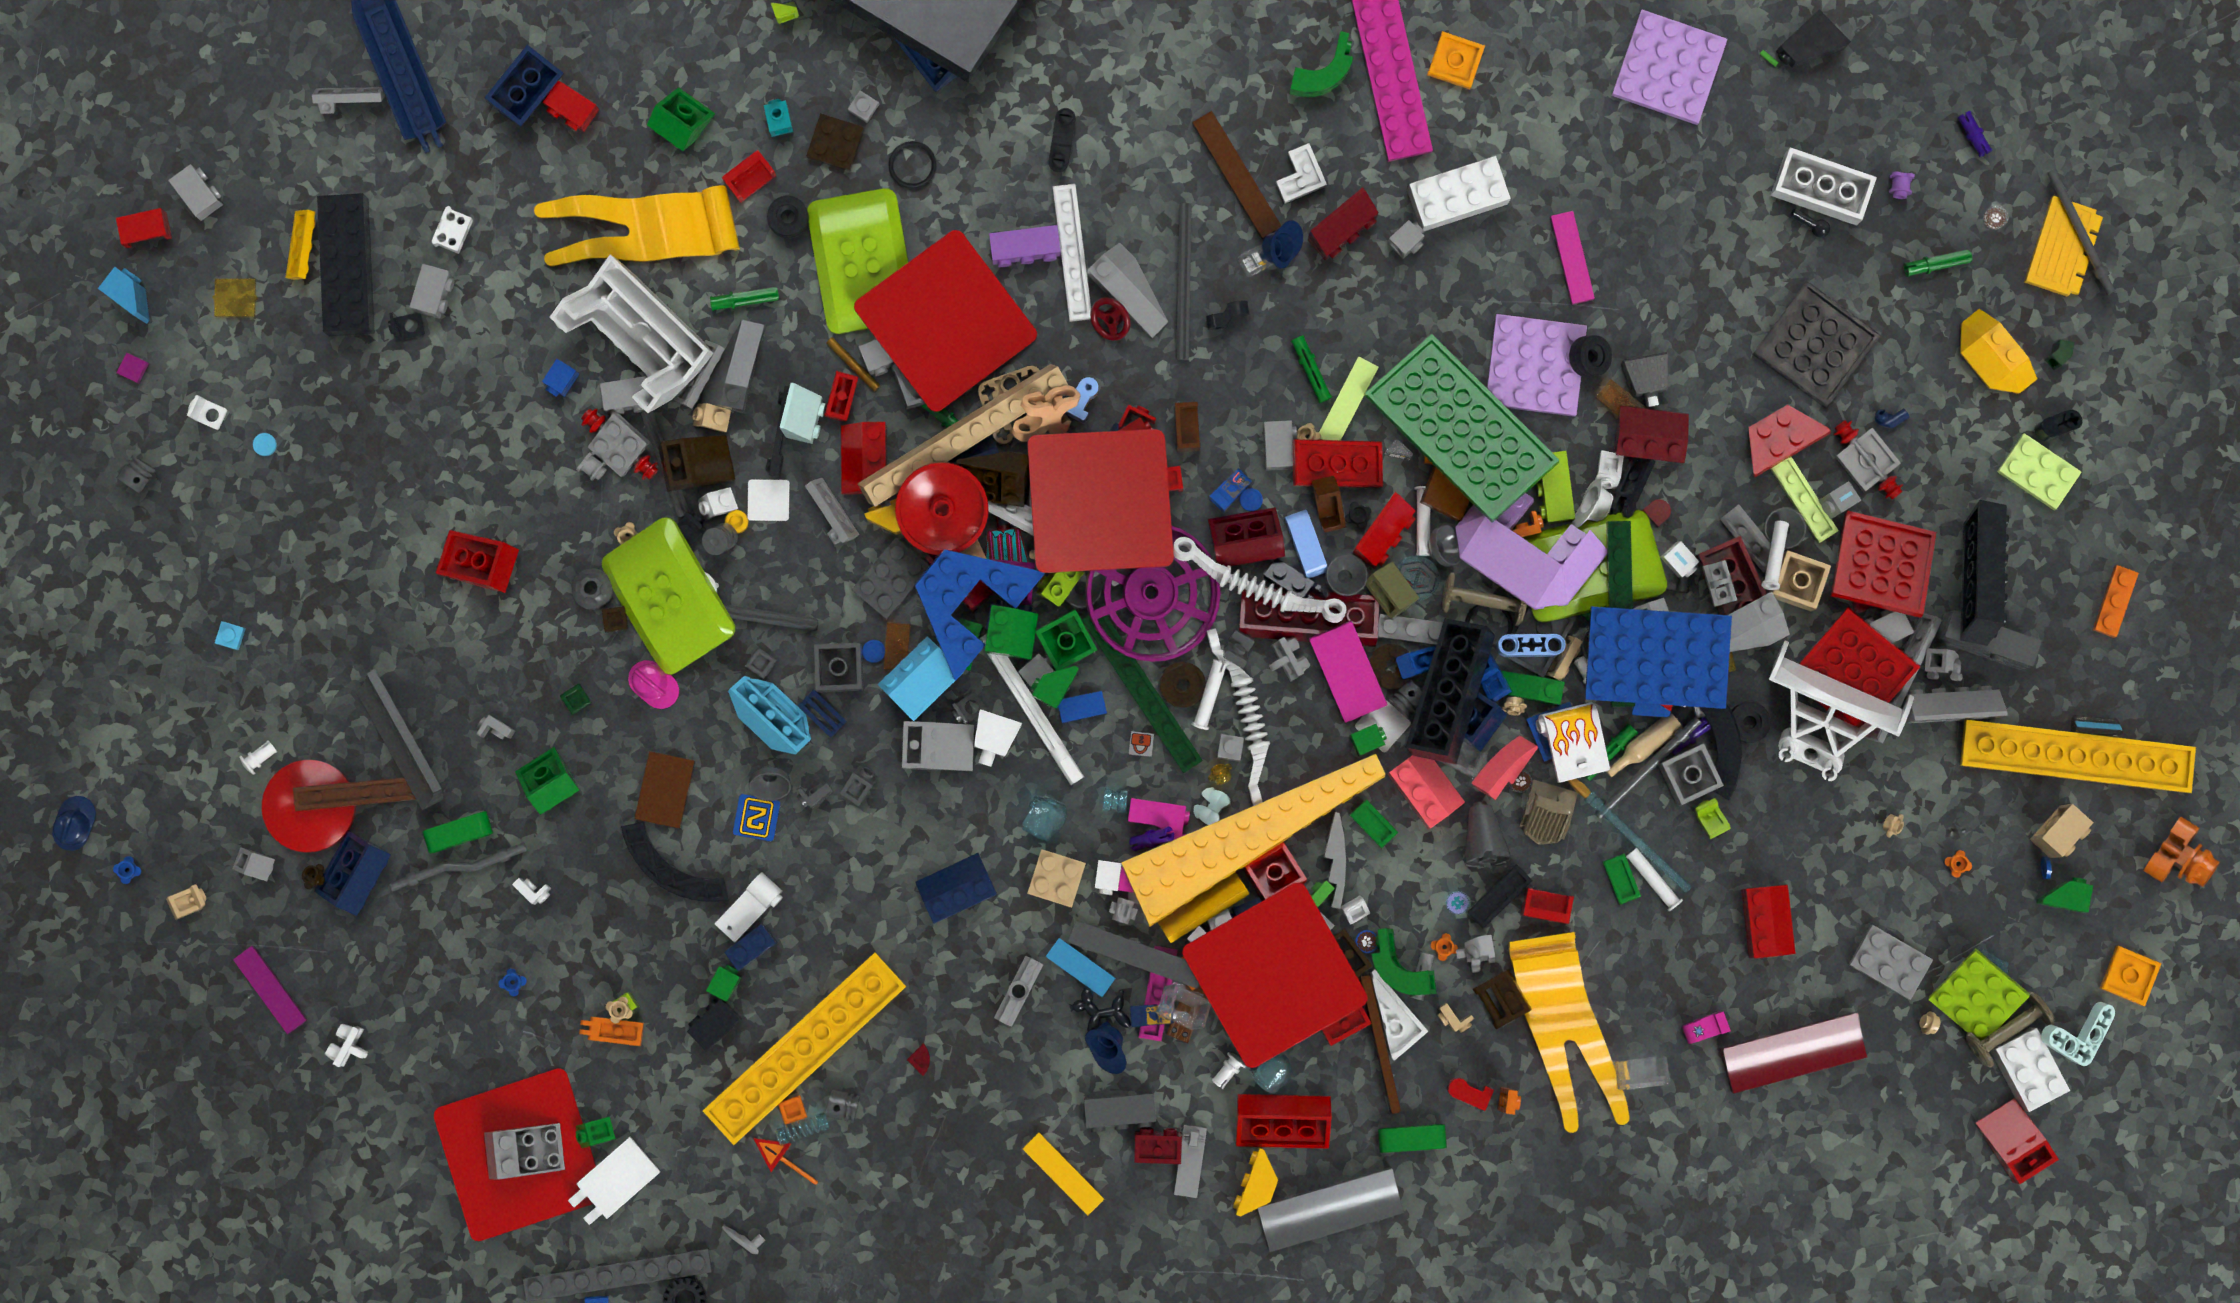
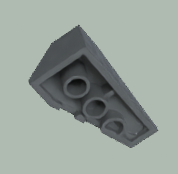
[700,320,765,414]

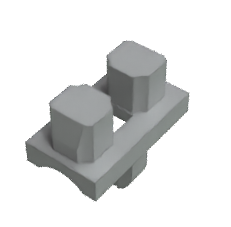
[1702,560,1737,607]
[1269,637,1310,682]

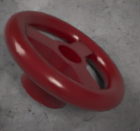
[1090,297,1130,341]

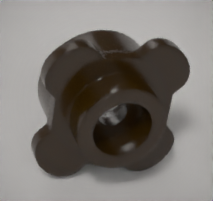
[302,864,325,889]

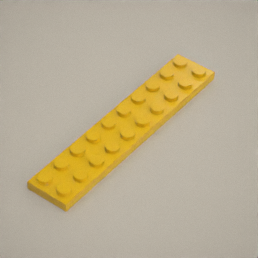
[1960,720,2196,793]
[703,952,907,1145]

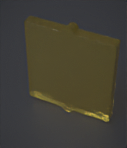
[212,279,258,317]

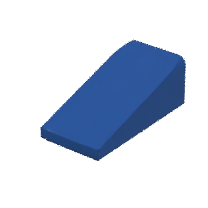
[1396,645,1436,679]
[1058,691,1107,724]

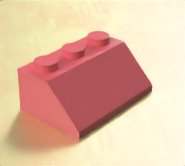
[1387,755,1465,829]

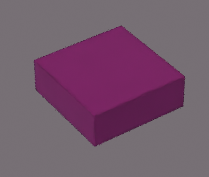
[116,352,149,384]

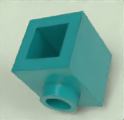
[763,99,794,137]

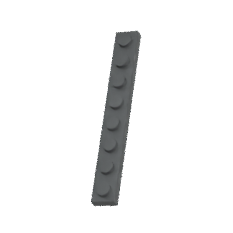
[523,1248,713,1302]

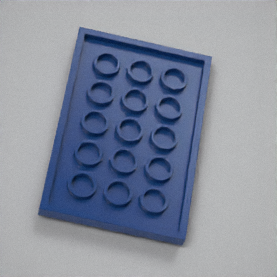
[1585,607,1732,709]

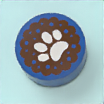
[1355,930,1377,953]

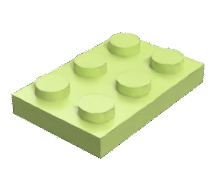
[1997,433,2081,510]

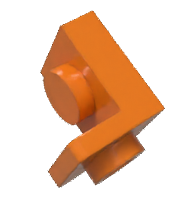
[1512,510,1544,537]

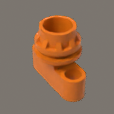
[2144,817,2220,887]

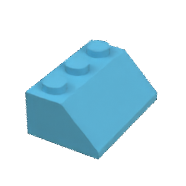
[878,636,963,721]

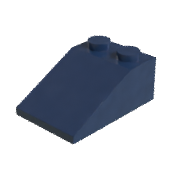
[1464,692,1507,752]

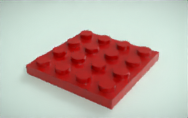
[1831,510,1937,618]
[1799,607,1920,728]

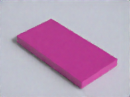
[1309,620,1388,723]

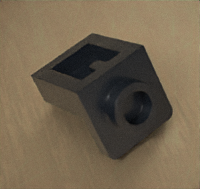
[677,512,706,546]

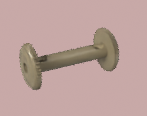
[1441,573,1527,626]
[1966,992,2055,1068]

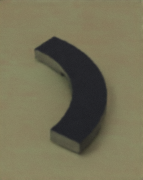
[1699,705,1742,801]
[621,822,729,902]

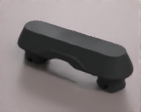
[1049,108,1076,172]

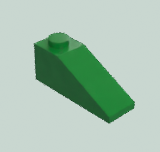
[1501,671,1565,706]

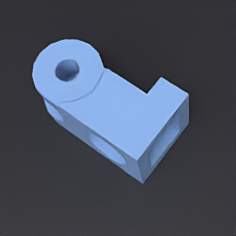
[1065,377,1098,424]

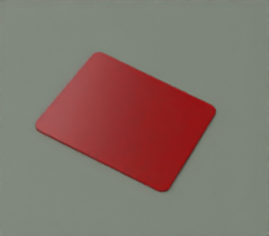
[854,230,1037,412]
[1027,429,1174,573]
[1182,882,1368,1068]
[434,1068,596,1241]

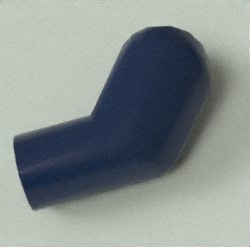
[1875,408,1909,428]

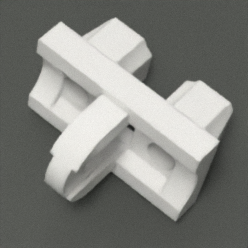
[325,1024,368,1067]

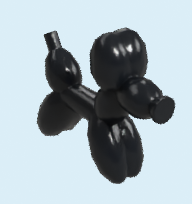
[1069,987,1131,1031]

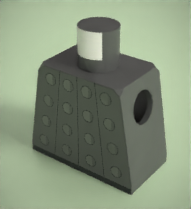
[1621,352,1668,408]

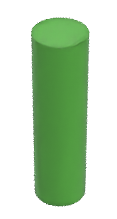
[1760,50,1779,67]

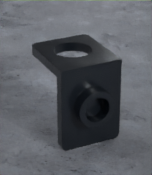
[388,312,425,340]

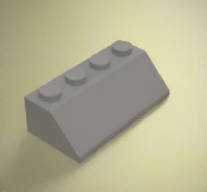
[1903,686,2008,724]

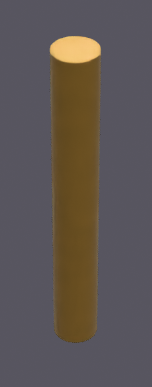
[826,337,881,392]

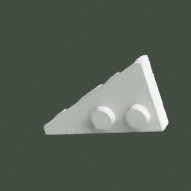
[1370,969,1428,1061]

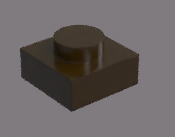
[602,606,629,633]

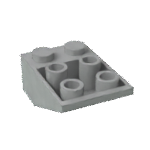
[902,721,974,771]
[484,1123,565,1180]

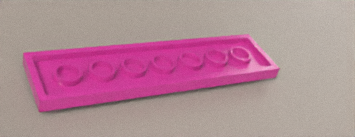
[1351,0,1433,162]

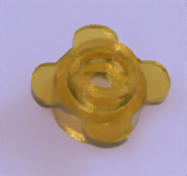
[1208,764,1232,785]

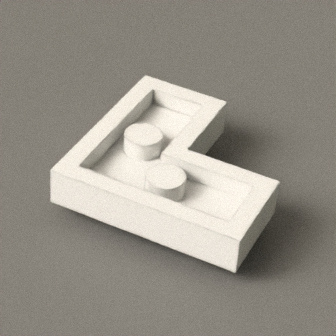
[1276,143,1327,204]

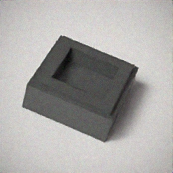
[745,647,777,679]

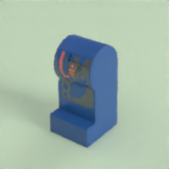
[1209,468,1252,513]

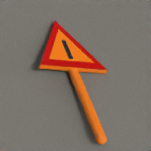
[753,1138,818,1185]

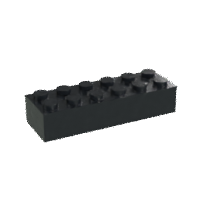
[317,193,375,336]
[1960,500,2009,646]
[1405,618,1495,765]

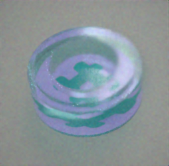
[1446,891,1470,915]

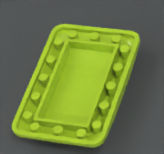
[807,188,908,334]
[1522,510,1667,622]
[602,517,735,675]

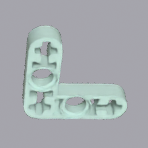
[2041,1002,2115,1066]

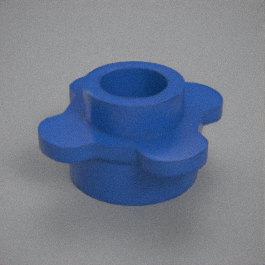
[113,856,141,884]
[499,968,527,996]

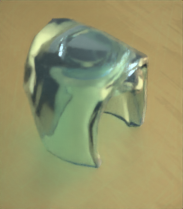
[1022,795,1067,841]
[1249,1053,1292,1094]

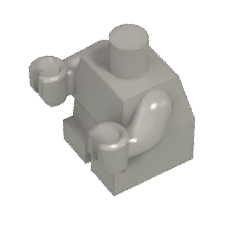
[1925,648,1963,681]
[1456,935,1495,973]

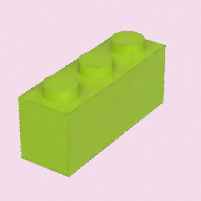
[1536,451,1575,525]

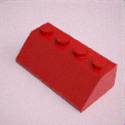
[1236,1094,1332,1149]

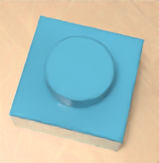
[215,621,246,650]

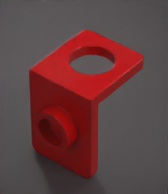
[1118,404,1156,430]

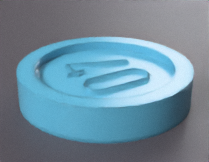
[253,433,277,456]

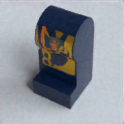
[1130,1004,1174,1027]

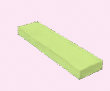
[1319,357,1379,441]
[1770,457,1839,544]

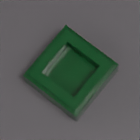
[560,683,592,715]

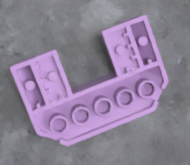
[1455,493,1607,610]

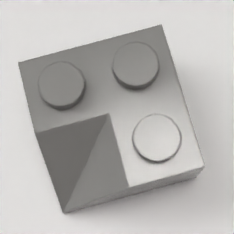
[1658,744,1724,806]

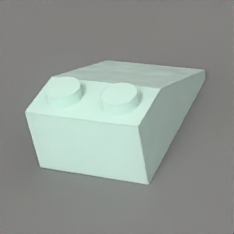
[780,383,826,444]

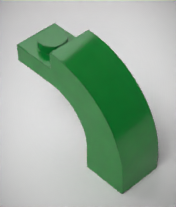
[1289,31,1353,97]
[1371,928,1437,995]

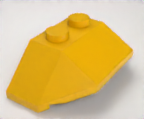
[1960,309,2037,394]

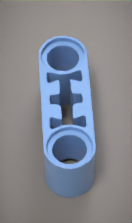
[1284,510,1328,579]
[1496,634,1566,657]

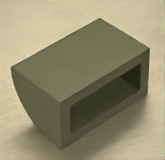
[1366,561,1419,620]

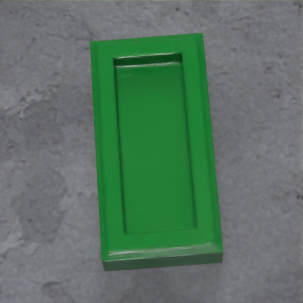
[1349,799,1398,849]
[1602,853,1641,905]

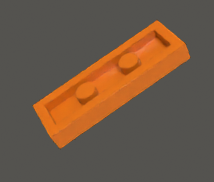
[2093,565,2139,638]
[1498,1087,1521,1115]

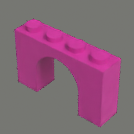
[1118,798,1190,893]

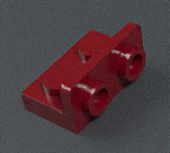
[1134,1127,1182,1164]

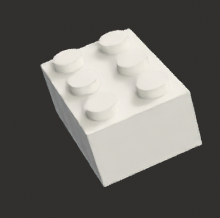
[1991,1027,2070,1112]

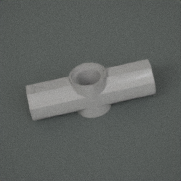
[994,956,1044,1027]

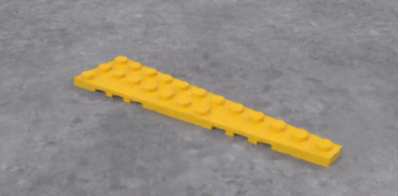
[1121,754,1386,927]

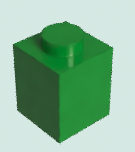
[1349,724,1387,757]
[706,964,742,1002]

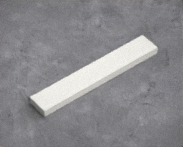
[1053,184,1091,322]

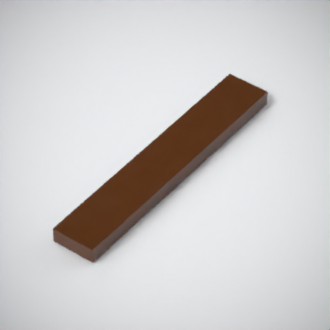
[1192,111,1281,239]
[293,774,435,811]
[1359,975,1401,1114]

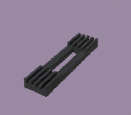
[766,386,790,480]

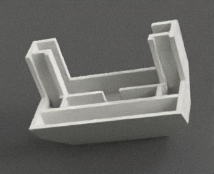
[550,255,713,413]

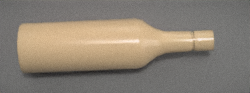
[1606,713,1683,778]

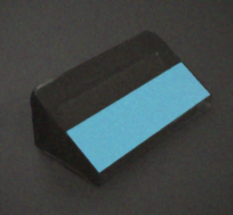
[2071,715,2123,736]

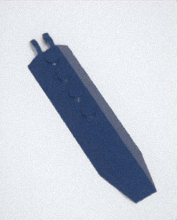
[351,0,446,153]

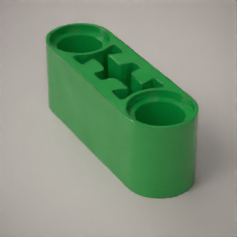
[422,811,493,854]
[1378,1124,1447,1153]

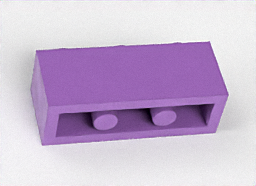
[989,225,1061,267]

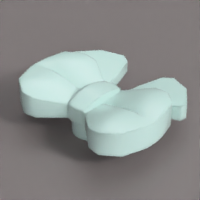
[1193,787,1231,825]

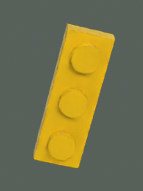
[285,210,315,280]

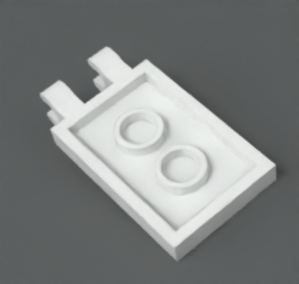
[568,1137,661,1225]

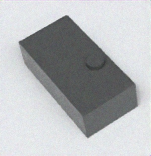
[1934,610,2042,670]

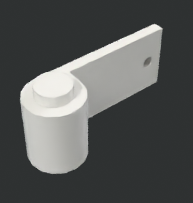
[715,872,783,943]

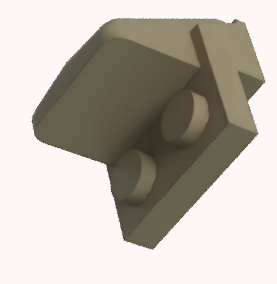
[1520,780,1578,845]

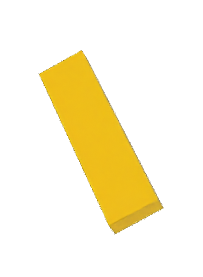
[1022,1132,1104,1216]

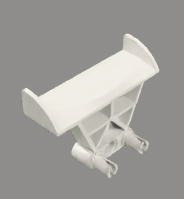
[1769,640,1914,781]

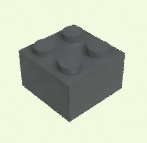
[814,643,864,693]

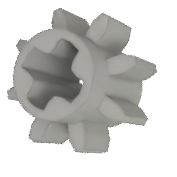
[1109,897,1138,924]

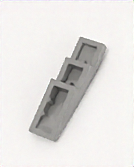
[1323,812,1346,909]

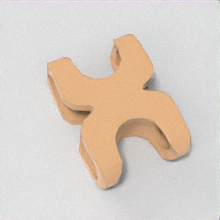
[1012,385,1081,442]

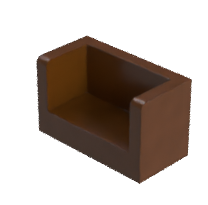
[1174,402,1200,452]
[1312,475,1346,533]

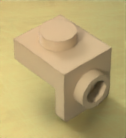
[692,403,731,432]
[166,884,206,920]
[1437,1003,1474,1033]

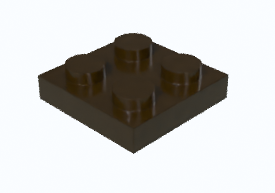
[806,113,864,171]

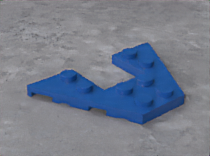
[914,549,1045,680]

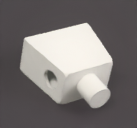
[974,709,1022,767]

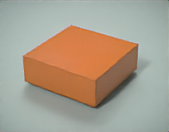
[778,1095,808,1125]

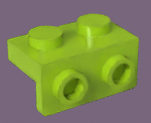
[1036,571,1084,606]

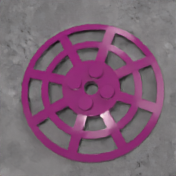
[1085,526,1221,662]

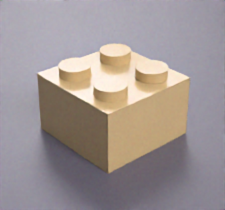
[1769,550,1831,612]
[2030,804,2094,858]
[1027,849,1086,908]

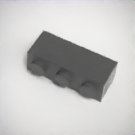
[1084,1093,1156,1132]

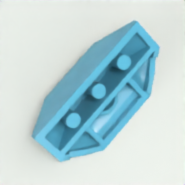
[728,676,811,755]

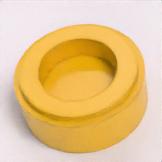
[725,510,749,534]

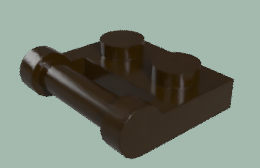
[1473,969,1532,1029]

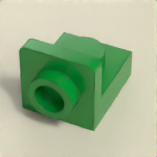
[576,1116,615,1148]

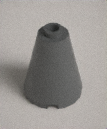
[1464,801,1510,867]

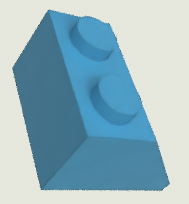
[98,267,149,324]

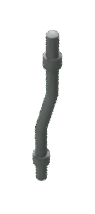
[389,842,527,891]

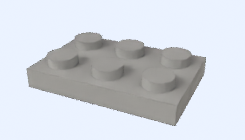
[1848,925,1933,1000]

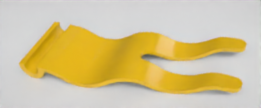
[534,185,740,267]
[1508,932,1629,1133]

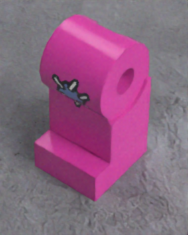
[1682,1011,1731,1044]

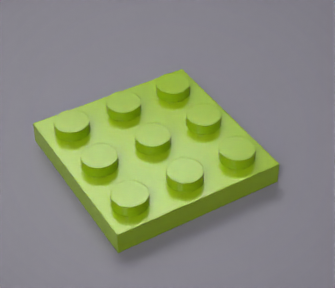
[1928,948,2030,1041]

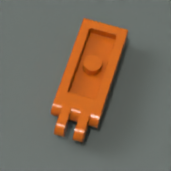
[579,1016,644,1046]

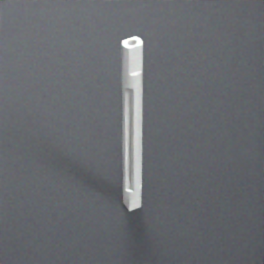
[980,634,1084,785]

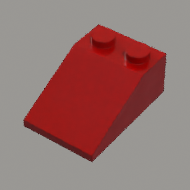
[436,530,519,593]

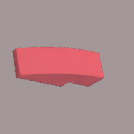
[1472,736,1538,800]

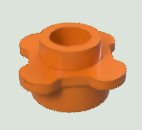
[1944,850,1972,878]
[1430,933,1458,961]

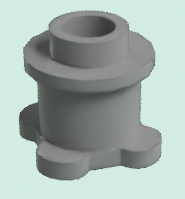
[576,452,607,481]

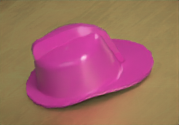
[628,660,679,709]

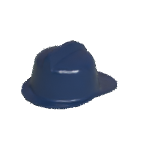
[1259,220,1303,269]
[52,796,96,851]
[1085,1021,1127,1074]

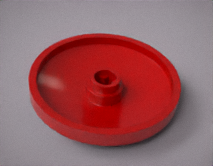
[895,462,988,555]
[262,760,356,852]

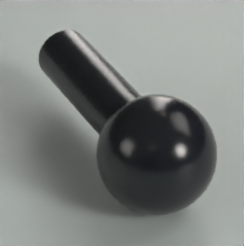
[1790,208,1830,238]

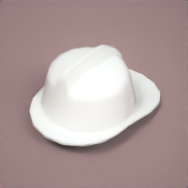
[1572,479,1613,528]

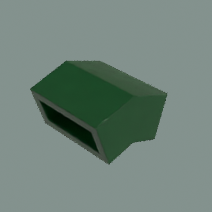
[2044,339,2075,370]

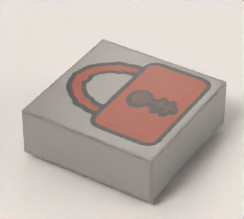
[1129,731,1154,757]

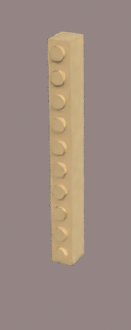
[858,364,1069,507]

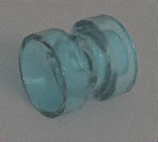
[1102,788,1128,813]

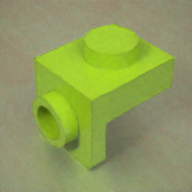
[1695,798,1730,839]

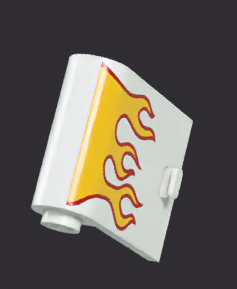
[1536,702,1610,783]

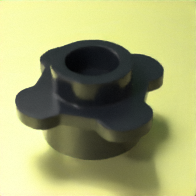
[1345,502,1371,528]

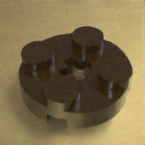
[1369,644,1411,690]
[1160,662,1206,708]

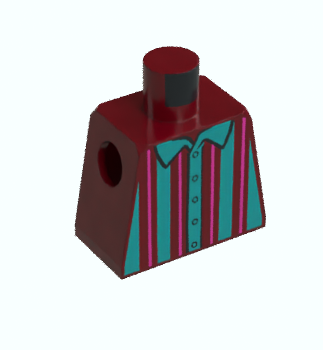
[985,517,1028,562]

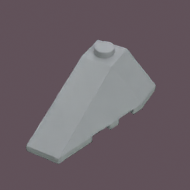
[1087,243,1168,338]
[1729,592,1790,652]

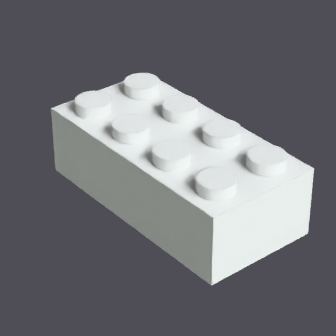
[1770,147,1877,226]
[1407,156,1511,231]

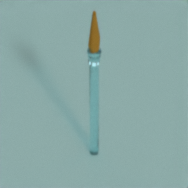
[1568,778,1692,893]

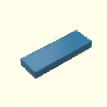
[1046,938,1116,997]

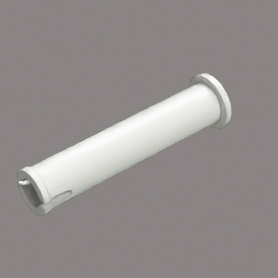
[1414,486,1430,556]
[1761,521,1789,590]
[1191,659,1228,730]
[1626,848,1683,911]

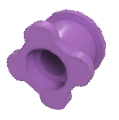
[1889,172,1915,199]

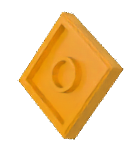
[1427,31,1485,90]
[2100,946,2162,1006]

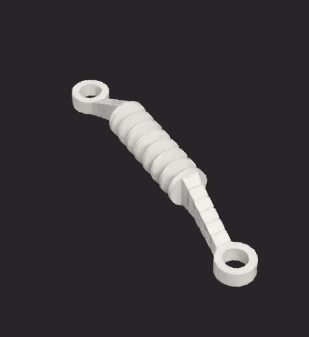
[1173,537,1347,623]
[1206,628,1270,806]

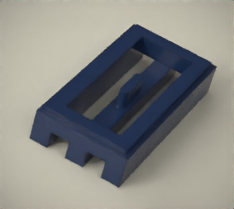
[798,689,847,738]

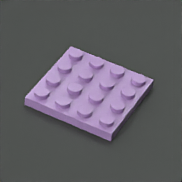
[1611,10,1727,125]
[1487,314,1587,417]

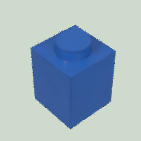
[542,359,579,397]

